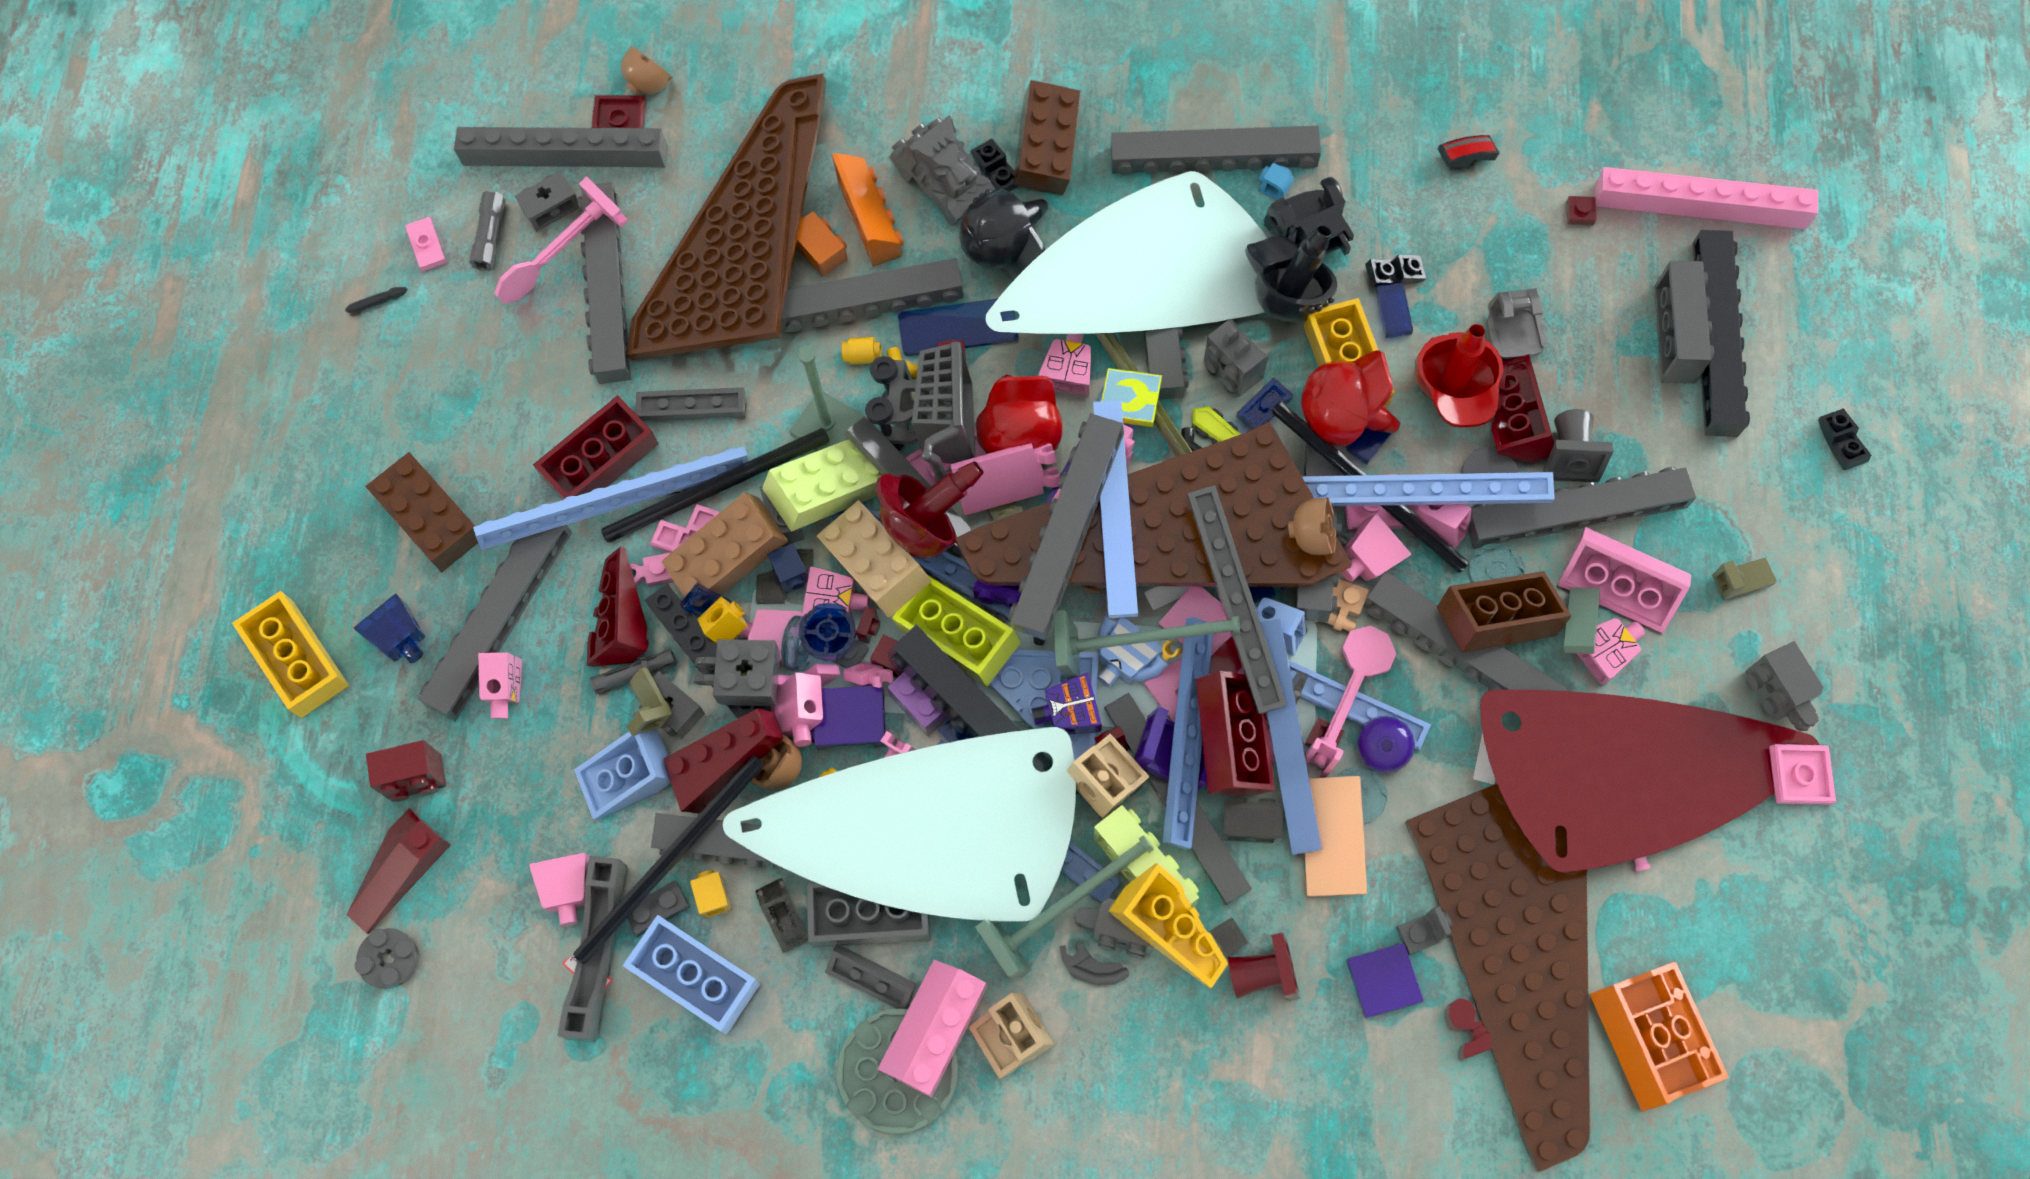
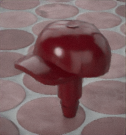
[876,461,984,559]

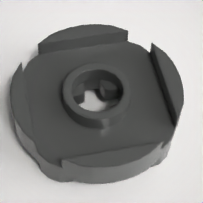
[355,928,418,989]

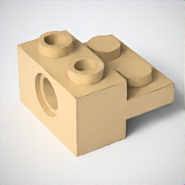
[1067,734,1149,819]
[968,993,1055,1079]

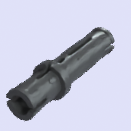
[590,648,677,695]

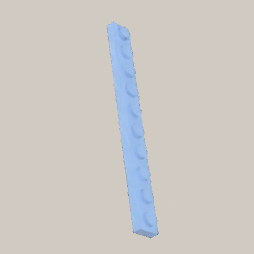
[473,446,748,550]
[1302,472,1554,506]

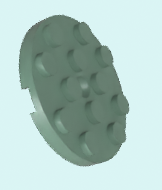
[837,1009,958,1134]

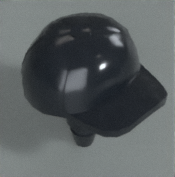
[959,189,1049,281]
[1245,225,1338,323]

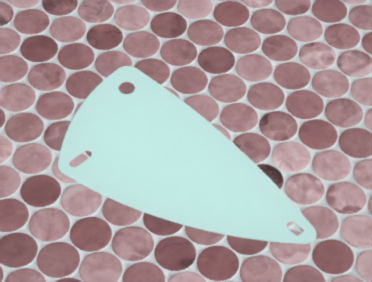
[986,171,1267,334]
[723,727,1076,921]

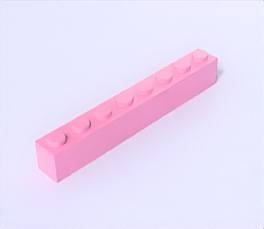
[1595,167,1818,229]

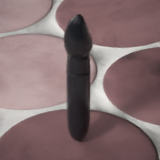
[345,287,407,313]

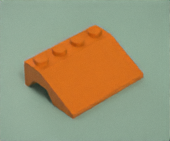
[1590,962,1729,1111]

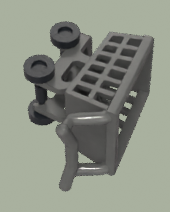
[865,342,976,483]

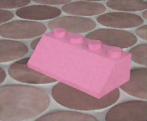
[1558,527,1691,633]
[878,960,987,1098]

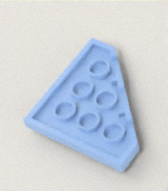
[989,649,1098,761]

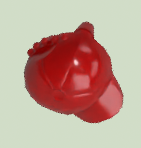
[1414,324,1504,428]
[1301,350,1400,446]
[975,375,1063,454]

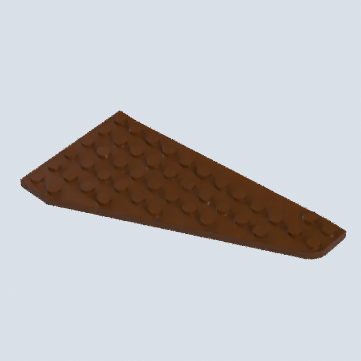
[627,73,826,361]

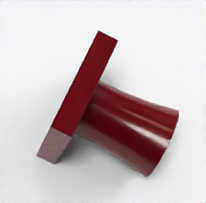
[1228,932,1300,1001]

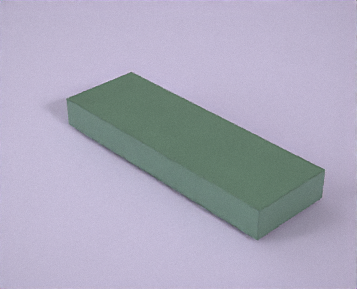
[1564,587,1600,654]

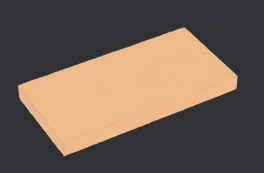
[1305,776,1368,897]

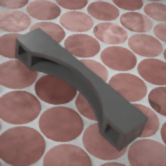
[557,856,627,1043]

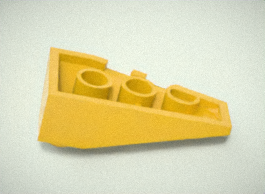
[1108,863,1228,988]

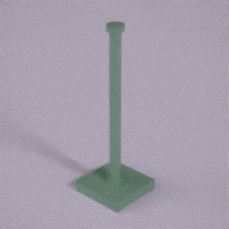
[789,346,864,451]
[1054,610,1241,680]
[975,835,1154,978]

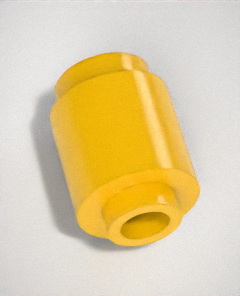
[842,337,882,365]

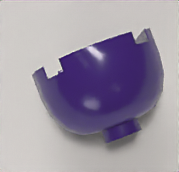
[1356,715,1415,774]

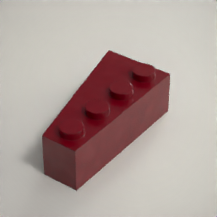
[663,709,784,814]

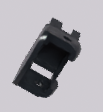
[1264,177,1354,256]

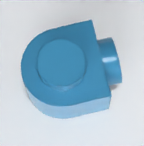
[1259,163,1294,200]

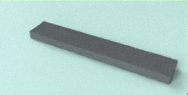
[844,416,972,555]

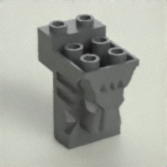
[889,115,996,226]

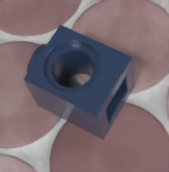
[767,543,808,592]

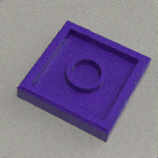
[1346,943,1424,1019]

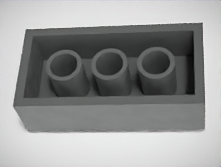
[1654,261,1714,384]
[807,882,931,948]

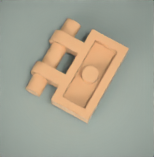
[1314,579,1369,632]

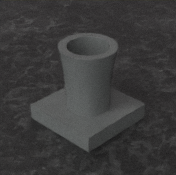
[1543,409,1613,482]

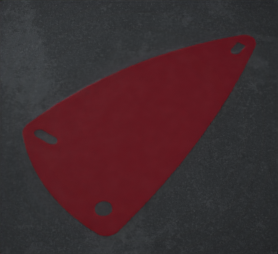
[1480,690,1819,872]

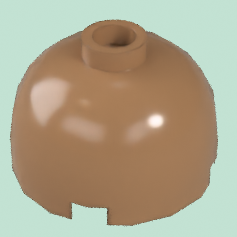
[621,45,673,95]
[1288,497,1336,555]
[750,733,803,791]

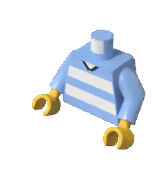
[1097,605,1183,688]

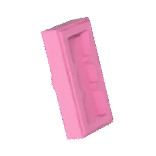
[405,216,447,272]

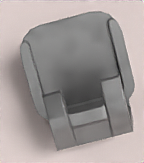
[1486,288,1546,359]

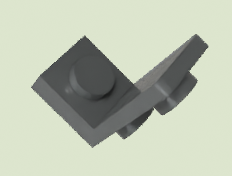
[1396,906,1453,955]

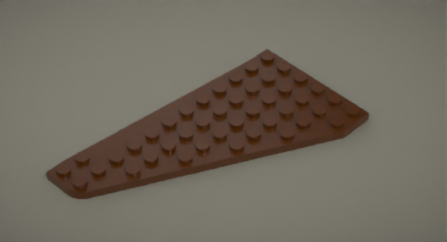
[955,422,1352,587]
[1405,784,1590,1172]

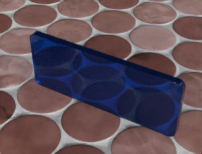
[898,298,1019,356]

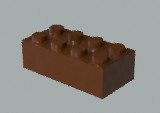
[1013,80,1081,195]
[365,452,478,573]
[1437,571,1572,652]

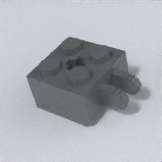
[1204,319,1268,397]
[694,639,780,706]
[1745,641,1823,732]
[1074,898,1153,959]

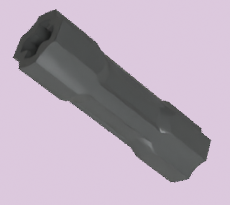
[469,191,506,271]

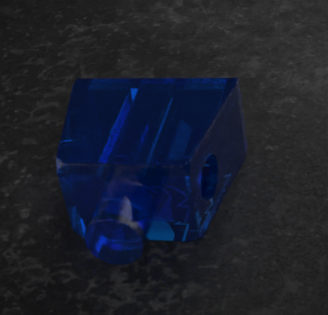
[354,593,425,663]

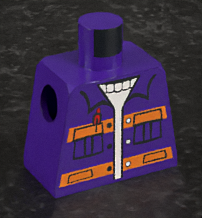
[1031,673,1102,735]

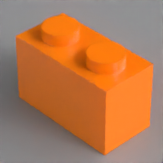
[796,211,847,277]

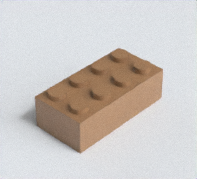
[661,492,788,609]

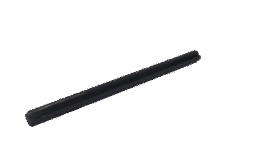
[1271,401,1469,573]
[601,428,829,543]
[573,756,764,964]

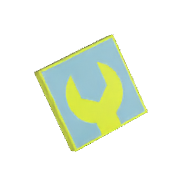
[1101,368,1162,427]

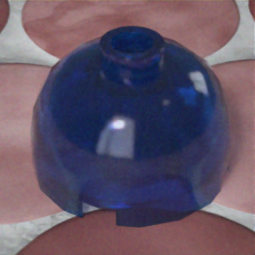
[799,603,856,662]

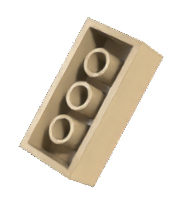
[816,500,931,618]

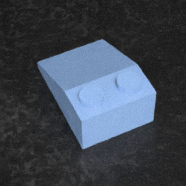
[574,729,671,820]

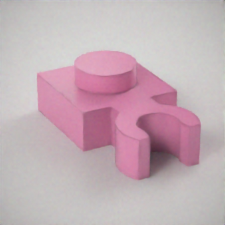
[630,553,674,587]
[843,661,894,688]

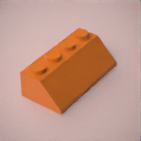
[832,153,904,267]

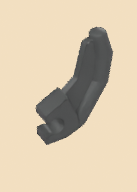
[1060,942,1129,986]

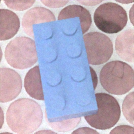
[623,915,760,1035]

